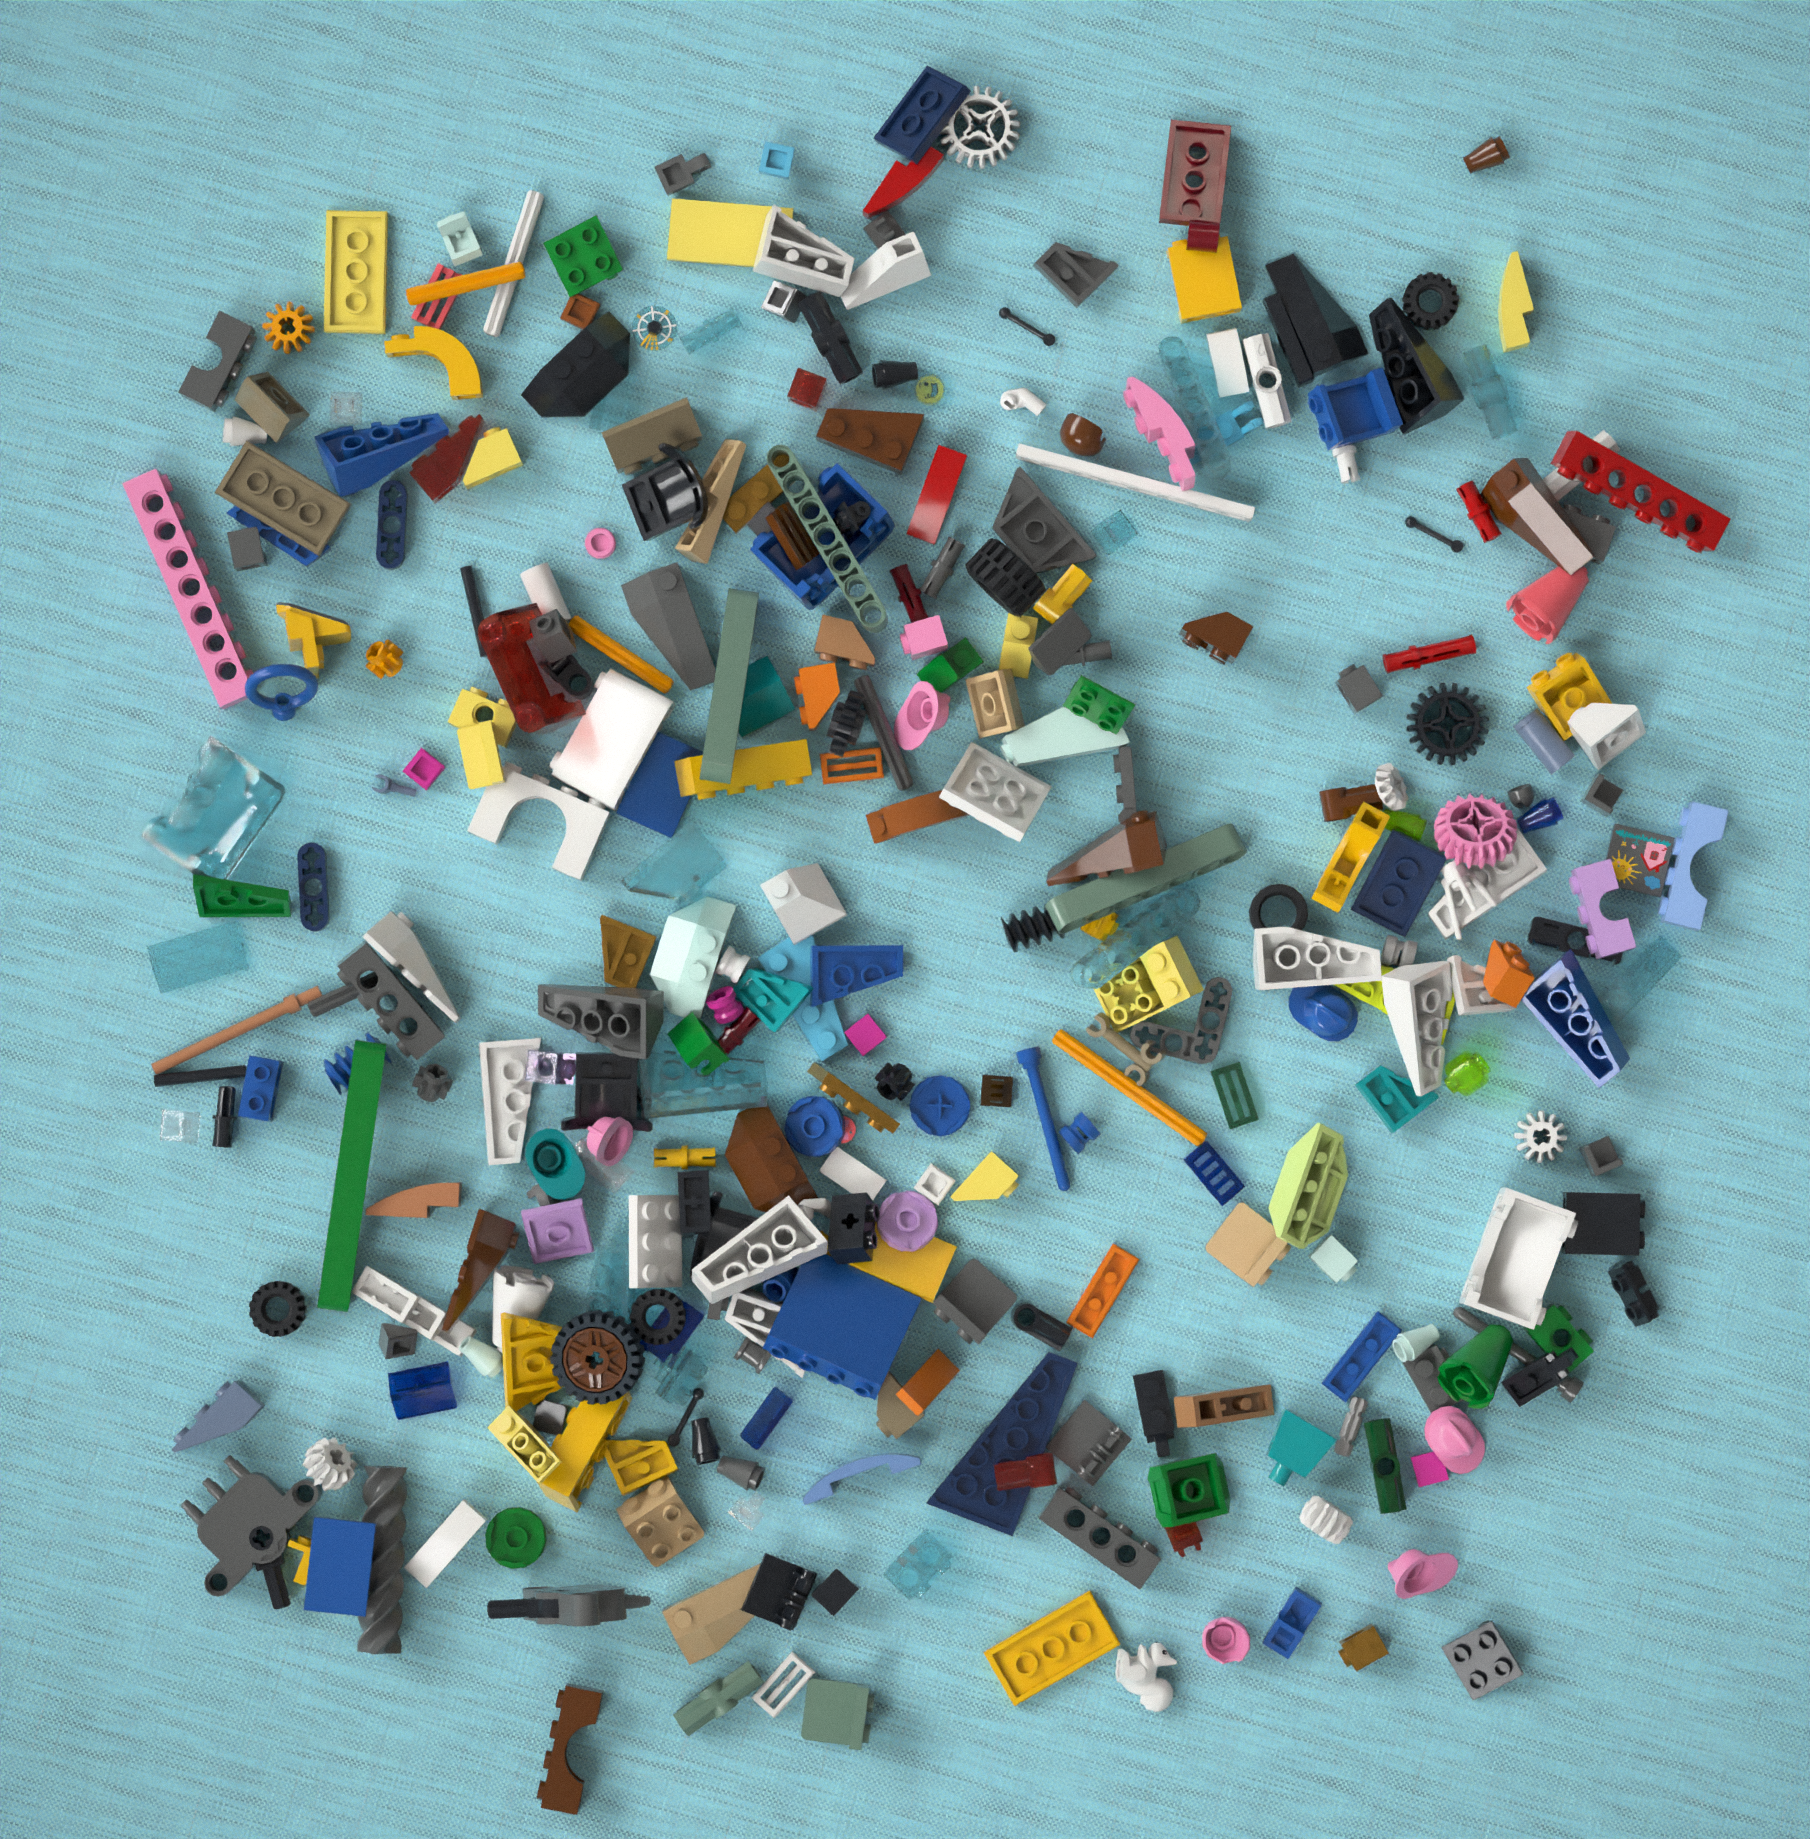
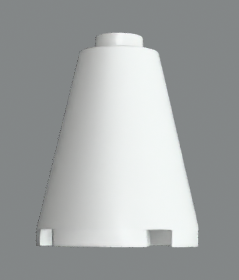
[492,1265,555,1352]

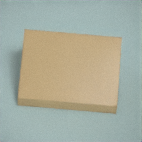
[965,668,1025,739]

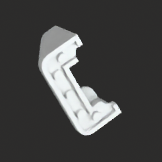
[549,669,676,812]
[1459,1187,1578,1330]

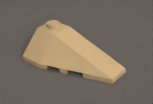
[662,1563,760,1665]

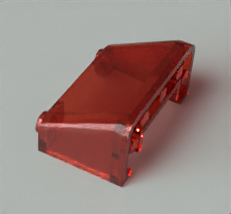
[478,603,586,735]

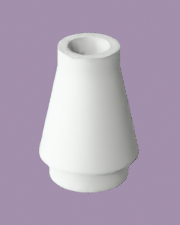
[222,416,267,446]

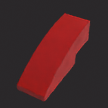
[863,146,944,219]
[906,445,967,545]

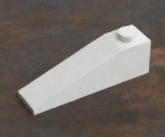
[363,911,461,1023]
[1253,926,1382,990]
[1381,961,1452,1096]

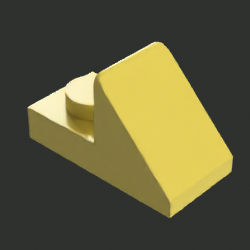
[998,613,1038,679]

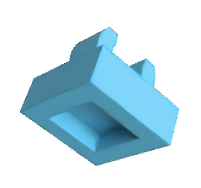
[759,141,795,180]

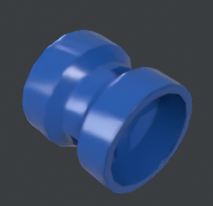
[1058,1112,1101,1154]

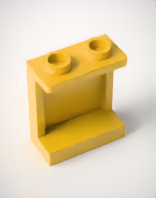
[1166,234,1242,324]

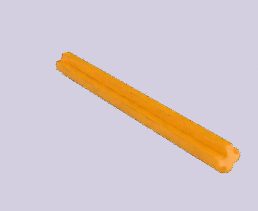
[1052,1029,1207,1146]

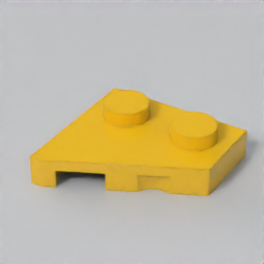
[604,1439,679,1496]

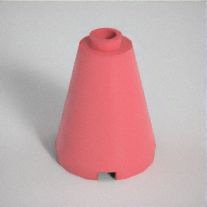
[1506,566,1589,644]

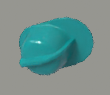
[525,1128,585,1200]

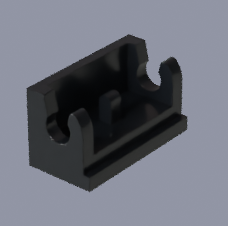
[678,1170,712,1238]

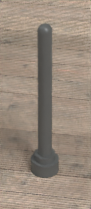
[1453,1307,1584,1403]

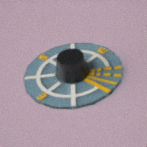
[632,306,677,351]

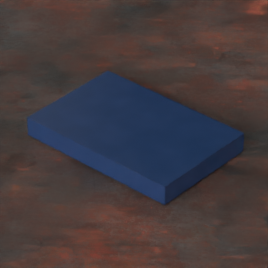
[873,65,971,165]
[1351,828,1446,937]

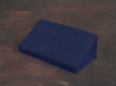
[740,1387,793,1450]

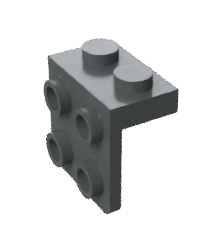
[933,1259,1017,1344]

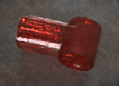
[993,1453,1057,1491]

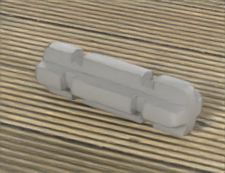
[1334,1397,1368,1457]

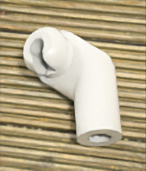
[1000,388,1047,416]
[798,1198,831,1220]

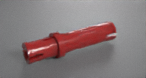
[1382,634,1476,674]

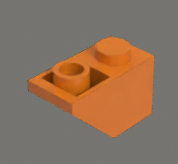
[794,662,840,731]
[1483,939,1535,1008]

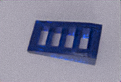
[1182,1140,1245,1206]

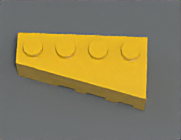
[537,1392,632,1513]

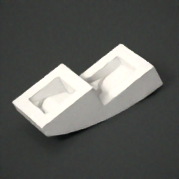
[1206,328,1249,398]

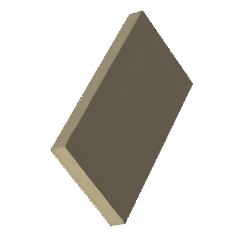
[214,440,352,557]

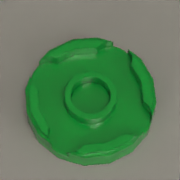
[485,1507,547,1569]

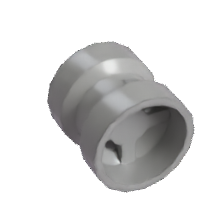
[1380,935,1417,967]

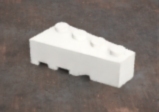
[692,1195,828,1304]

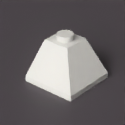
[1567,703,1646,770]
[760,863,847,945]

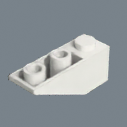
[841,231,931,310]

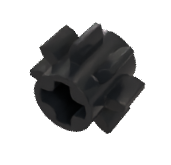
[874,1062,915,1101]

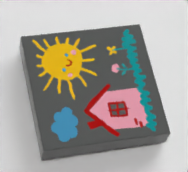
[1606,824,1675,898]

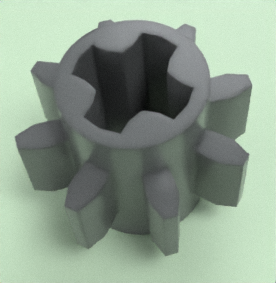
[412,1064,453,1102]

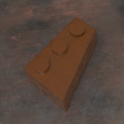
[816,408,924,475]

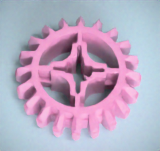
[1434,793,1517,869]

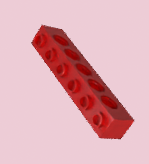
[1550,430,1731,554]

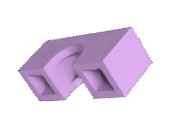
[1569,859,1636,959]

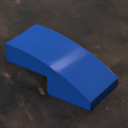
[1262,1587,1322,1659]

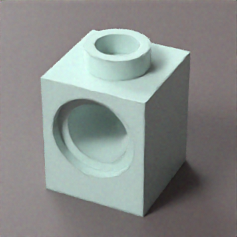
[1308,1235,1358,1283]

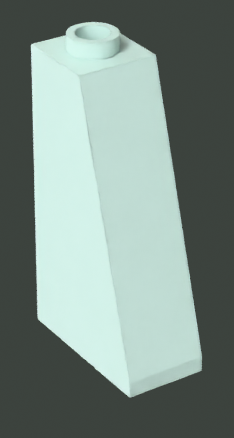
[1000,707,1130,767]

